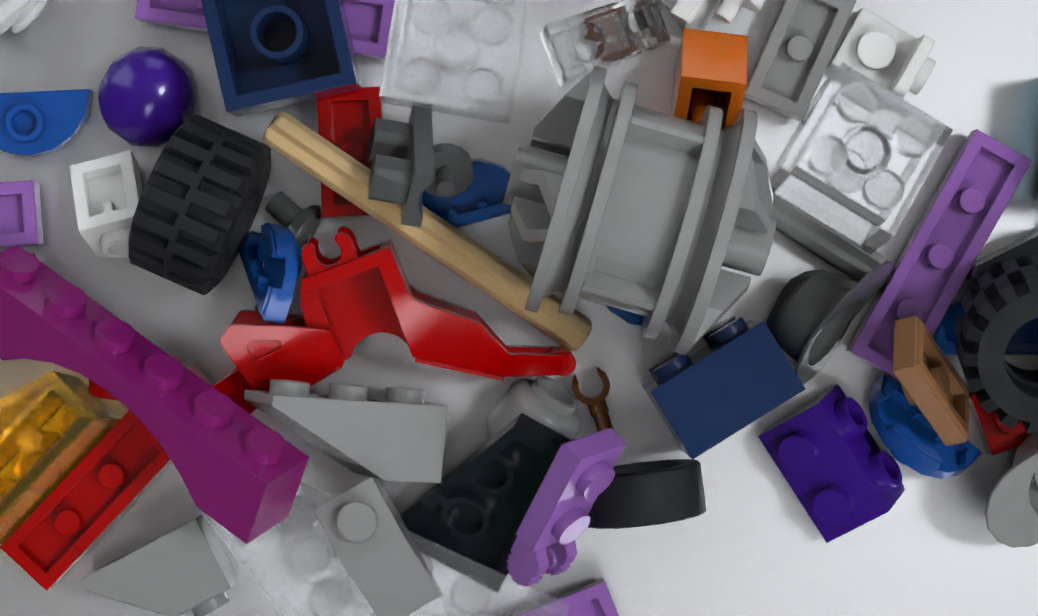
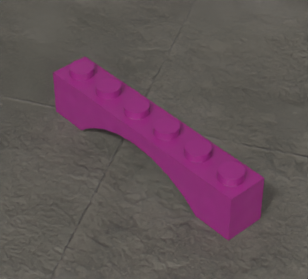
[0,245,309,544]

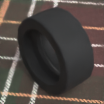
[588,459,706,529]

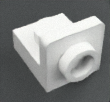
[828,8,936,103]
[69,150,143,259]

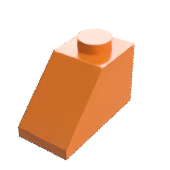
[670,28,747,130]

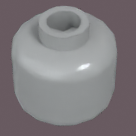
[486,376,581,440]

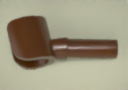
[571,367,614,431]

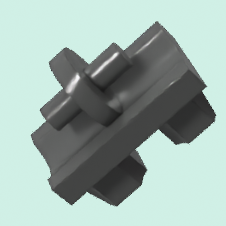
[368,105,473,227]

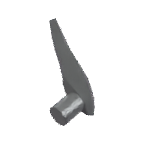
[255,191,321,312]

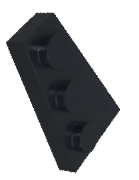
[400,413,572,593]

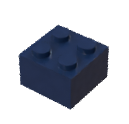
[201,0,363,117]
[642,316,806,460]

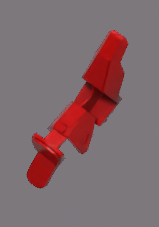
[88,226,576,414]

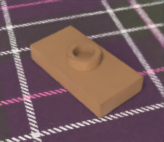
[893,315,969,446]

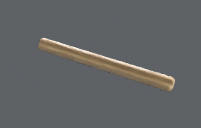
[262,112,592,351]

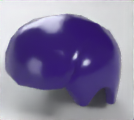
[98,47,196,147]

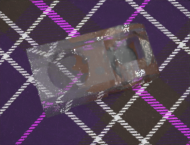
[540,0,671,88]

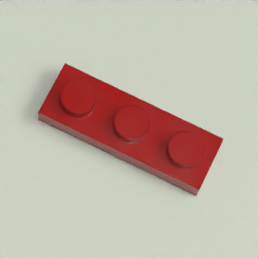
[0,410,171,591]

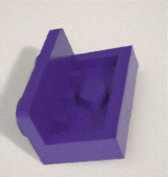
[758,385,905,543]

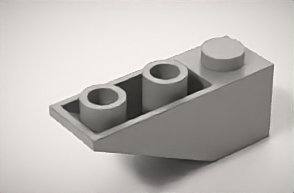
[244,379,448,483]

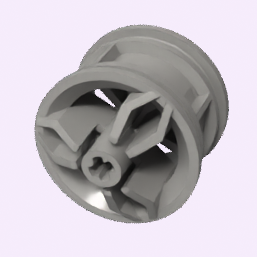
[503,65,777,355]

